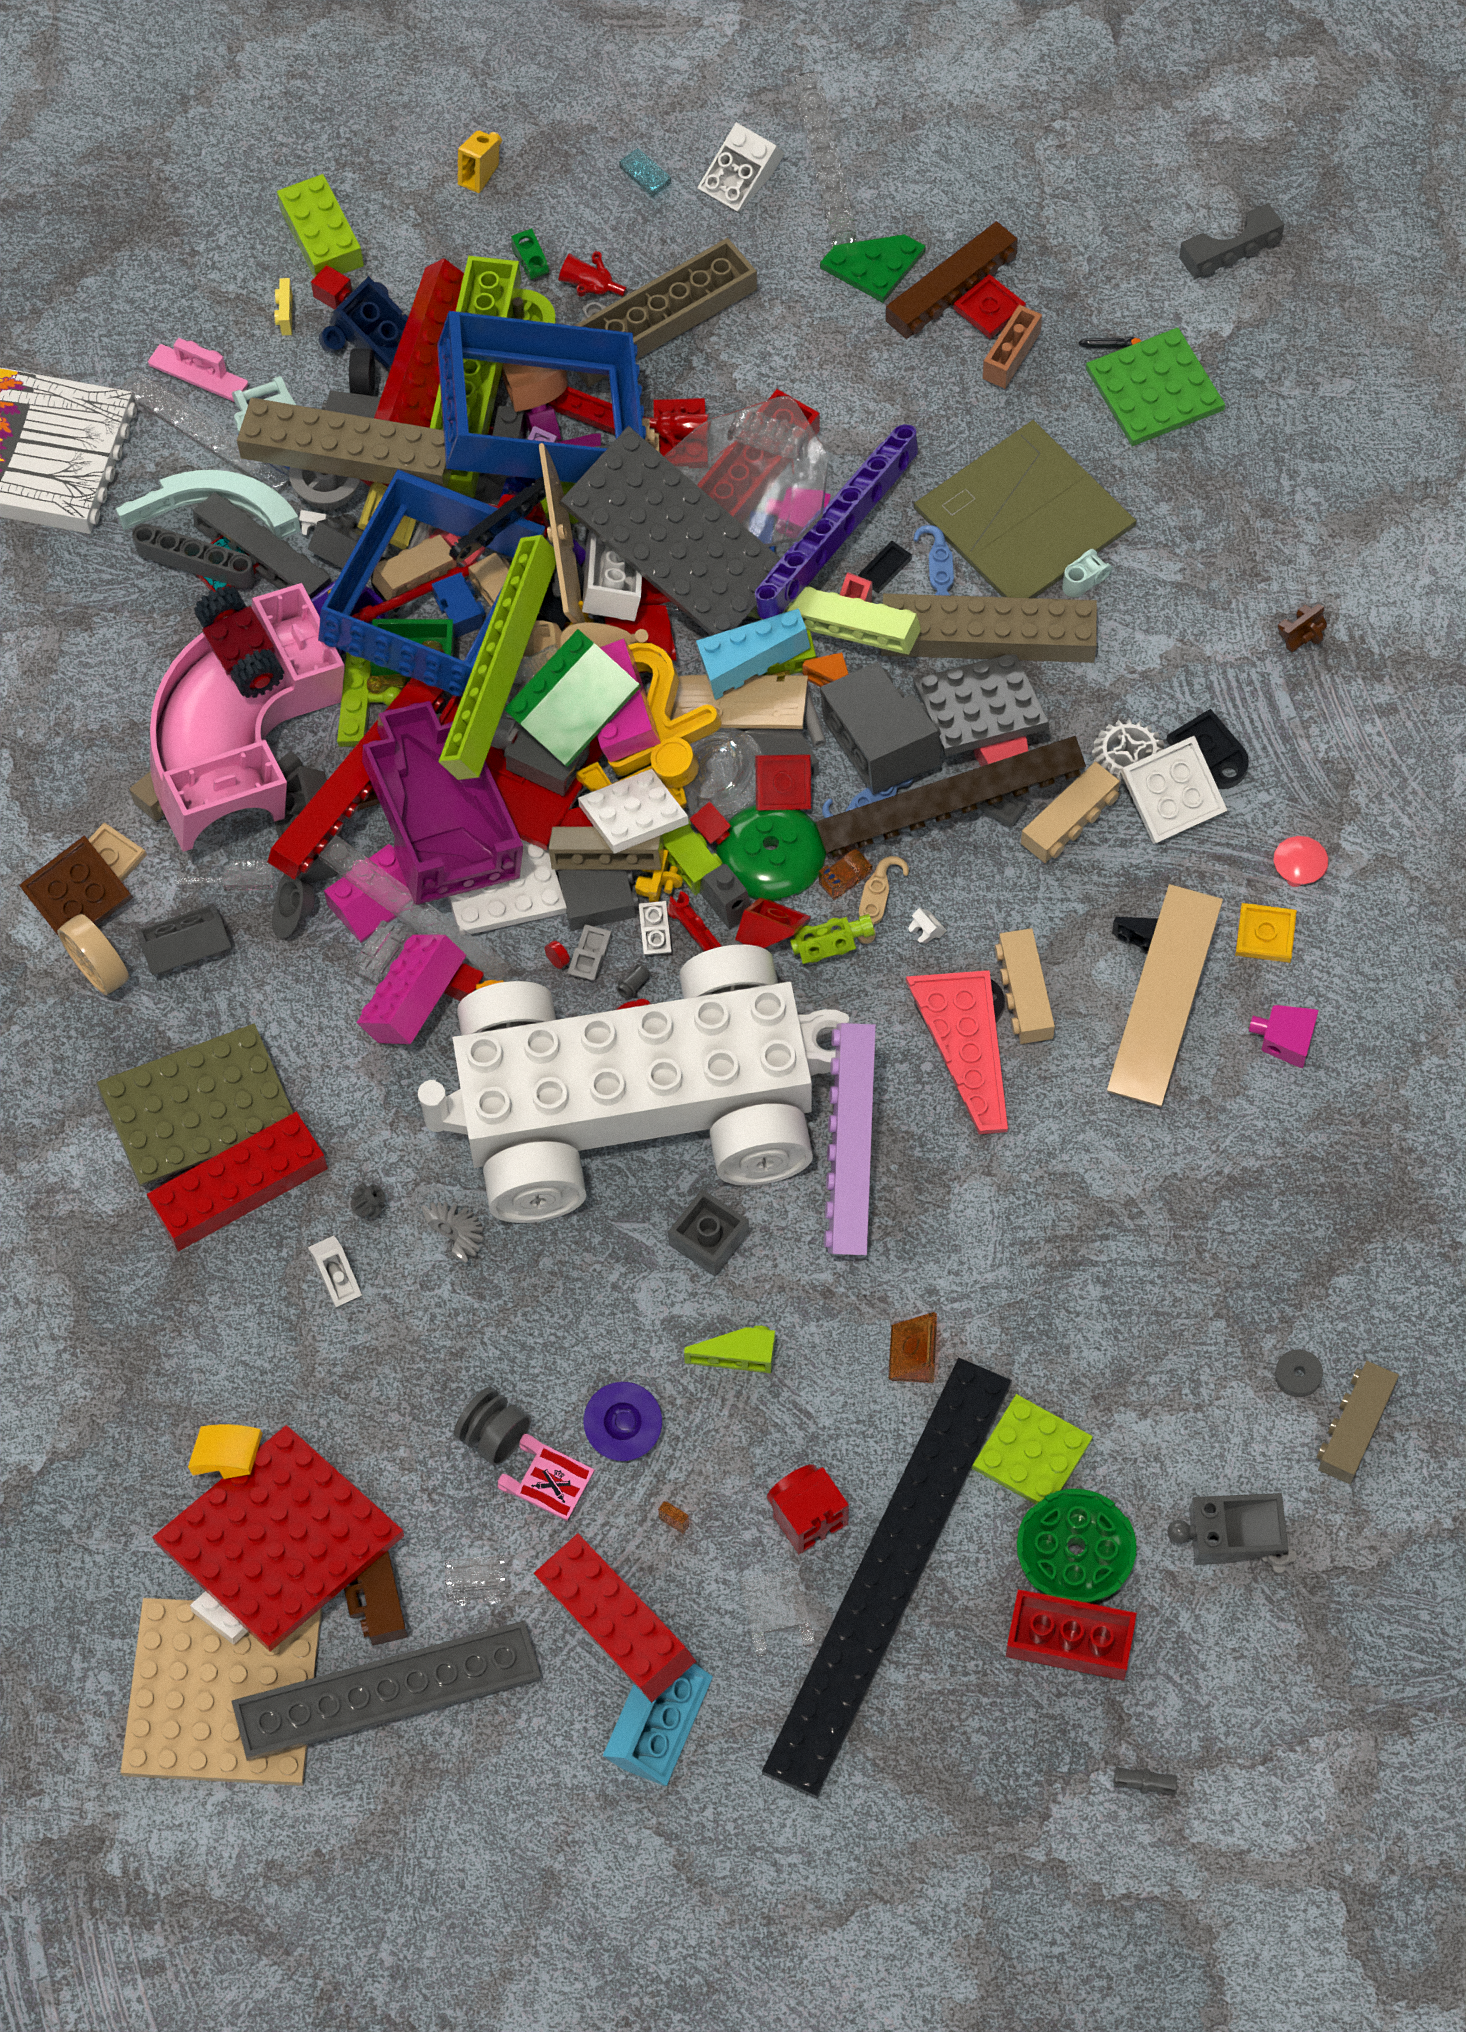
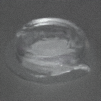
[683,728,763,817]

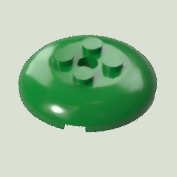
[716,805,826,901]
[1017,1489,1136,1603]

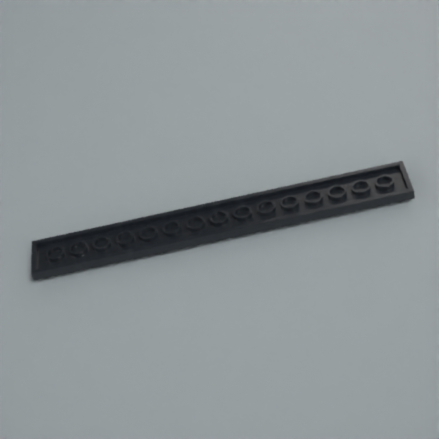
[762,1357,1012,1799]

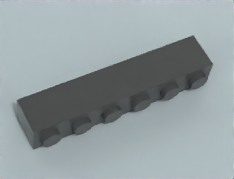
[193,492,331,599]

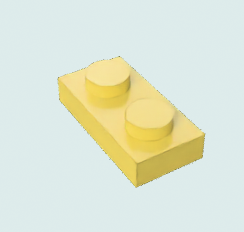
[275,278,293,335]

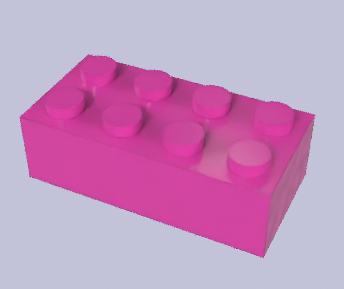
[356,935,467,1044]

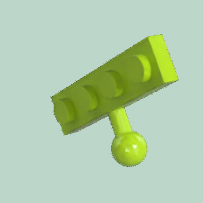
[337,652,401,747]

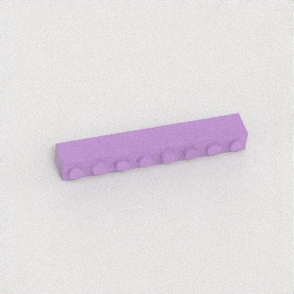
[824,1023,876,1255]

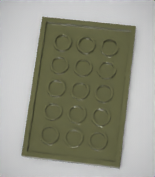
[96,1023,293,1187]

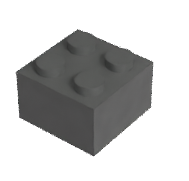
[668,1189,749,1276]

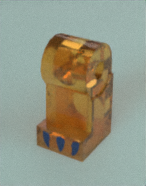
[819,849,873,900]

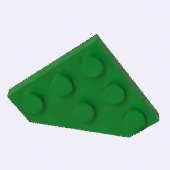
[820,234,926,303]

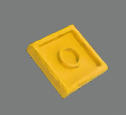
[1235,903,1297,963]

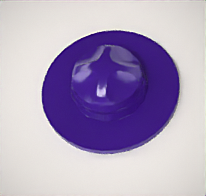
[583,1382,662,1461]

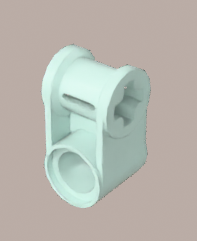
[1062,549,1112,598]

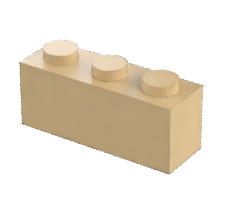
[372,535,457,600]

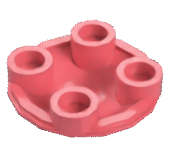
[1273,836,1328,887]

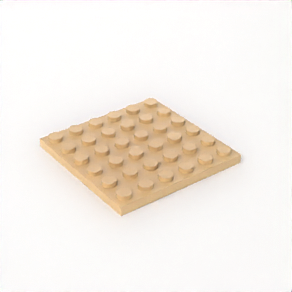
[121,1598,322,1786]

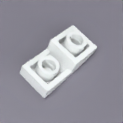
[639,901,671,956]

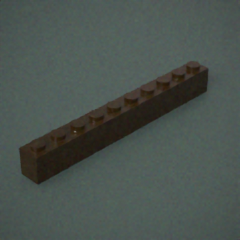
[815,735,1086,858]

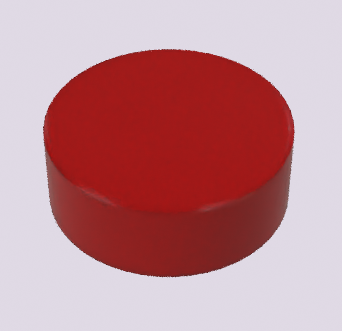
[544,941,570,969]

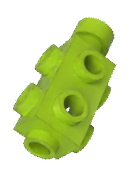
[790,914,875,964]

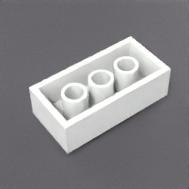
[582,530,642,621]

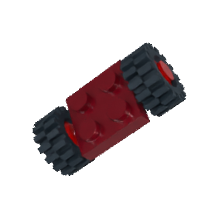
[194,586,284,698]

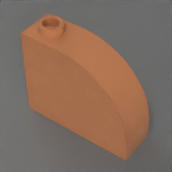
[501,363,568,412]

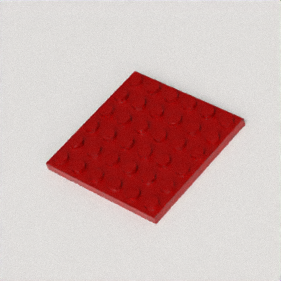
[152,1425,404,1652]

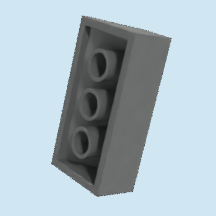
[274,766,350,883]

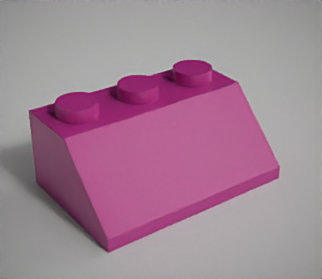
[324,843,415,943]

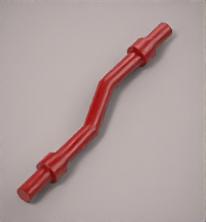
[351,561,477,623]

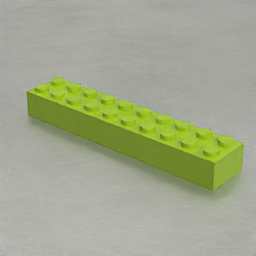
[430,255,522,498]

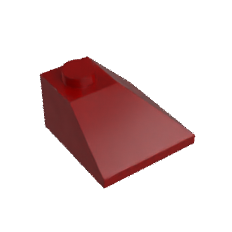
[735,898,811,948]

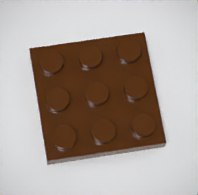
[19,835,133,937]

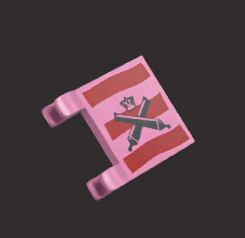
[498,1434,594,1521]

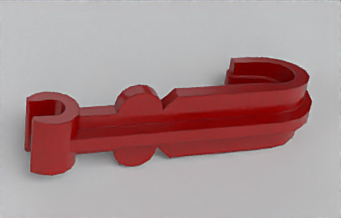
[667,891,722,952]

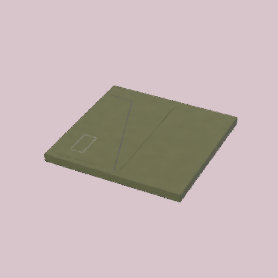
[914,420,1136,598]

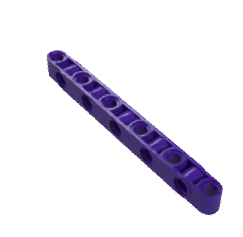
[755,424,918,619]

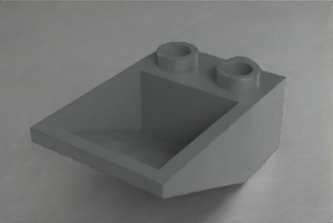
[1167,1493,1289,1565]

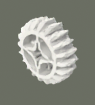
[1092,718,1164,790]

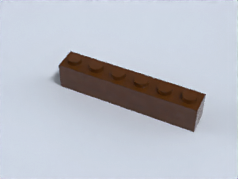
[885,221,1018,340]

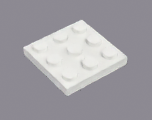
[1120,736,1227,844]
[578,769,689,854]

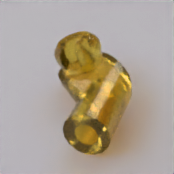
[366,674,406,694]

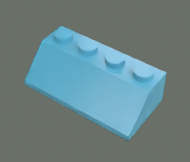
[603,1663,713,1786]

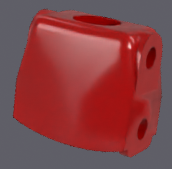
[604,605,677,674]

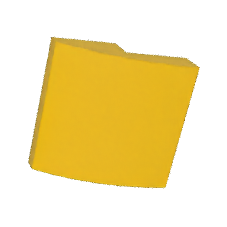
[188,1424,263,1479]

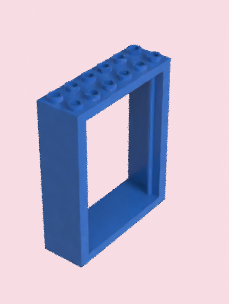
[437,311,646,483]
[318,469,545,697]

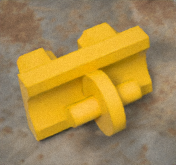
[635,850,683,903]

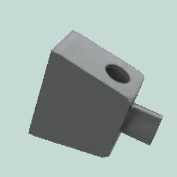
[700,864,750,930]

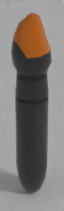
[1079,337,1141,348]

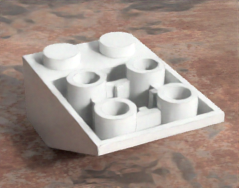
[697,123,785,212]

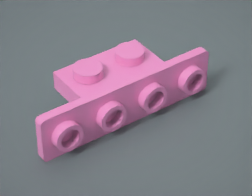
[148,338,248,402]

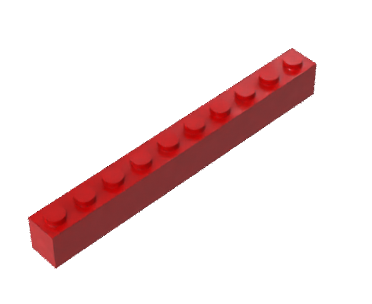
[267,678,445,880]

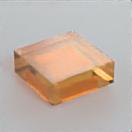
[658,1501,689,1534]

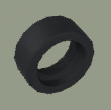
[349,348,375,396]

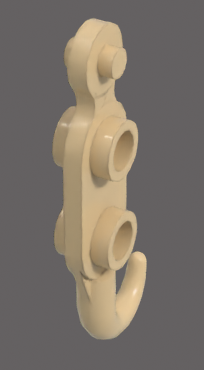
[857,856,909,944]

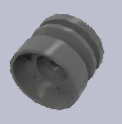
[454,1387,532,1466]

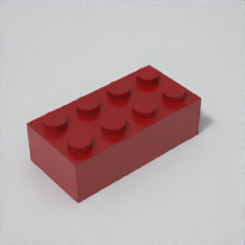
[1005,1589,1137,1681]

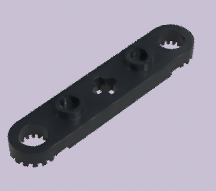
[449,476,546,563]

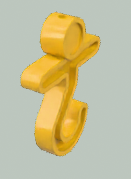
[607,642,722,788]

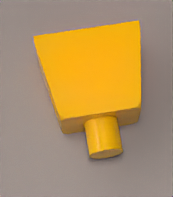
[458,131,502,194]

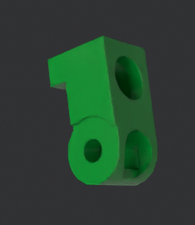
[511,228,549,280]

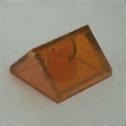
[888,1312,937,1383]

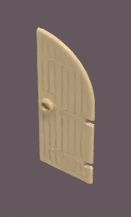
[539,443,585,624]
[645,675,808,729]

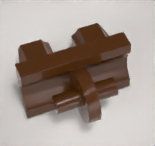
[1278,603,1327,652]

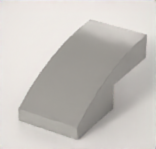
[568,924,612,982]

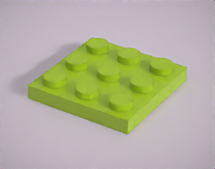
[972,1394,1093,1505]

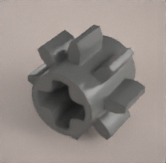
[350,1182,386,1219]

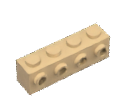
[1021,761,1120,863]
[995,928,1055,1044]

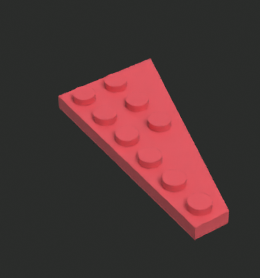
[905,970,1008,1134]

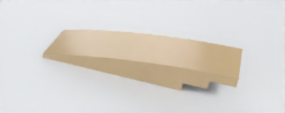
[1107,884,1223,1108]

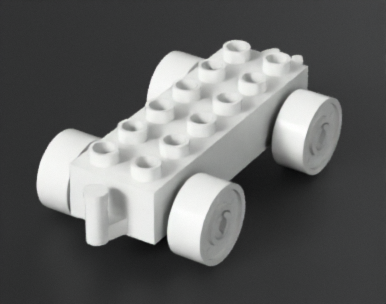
[418,945,849,1223]

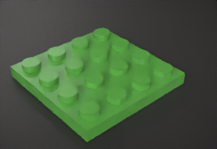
[1086,327,1225,447]

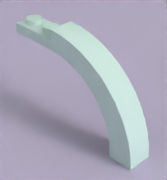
[116,470,301,540]

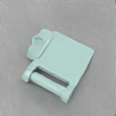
[232,376,296,434]

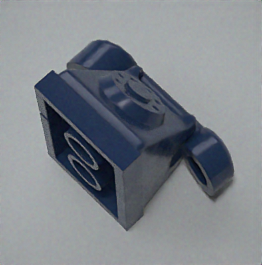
[319,276,408,368]

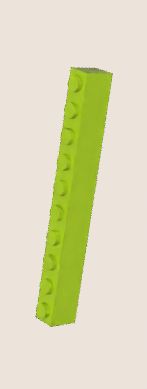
[438,535,556,780]

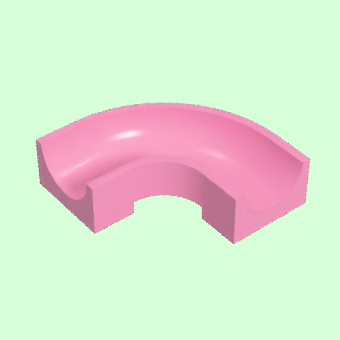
[150,583,345,852]

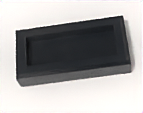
[858,540,912,594]

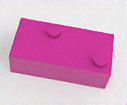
[597,638,661,763]

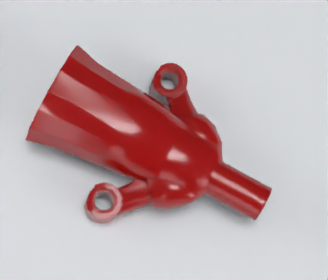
[558,251,627,297]
[643,406,710,453]

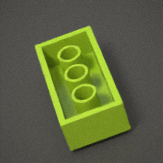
[277,174,364,277]

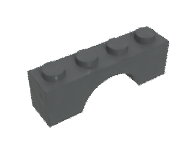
[1179,203,1284,279]

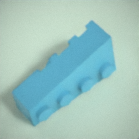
[696,608,810,700]

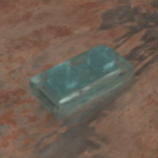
[619,148,671,197]

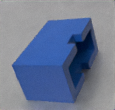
[432,572,485,638]

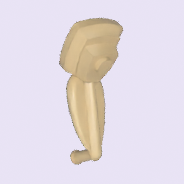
[522,620,648,679]

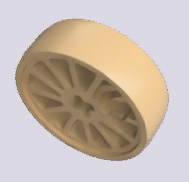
[57,914,129,995]

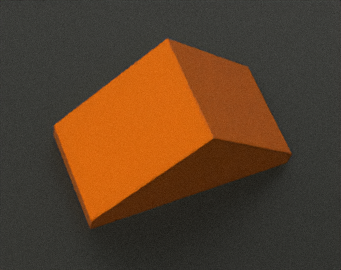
[802,652,849,687]

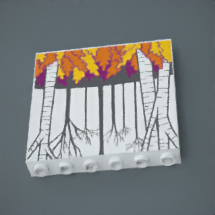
[0,368,137,534]

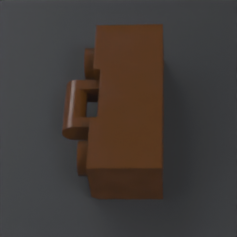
[344,1551,408,1645]

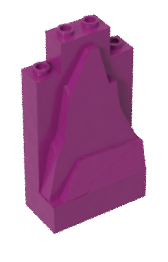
[362,701,523,905]

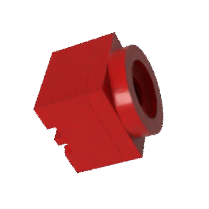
[766,1464,849,1555]

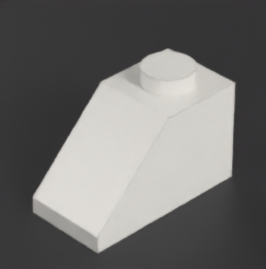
[308,1236,362,1307]

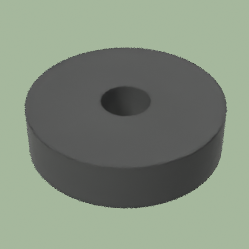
[1275,1349,1323,1397]

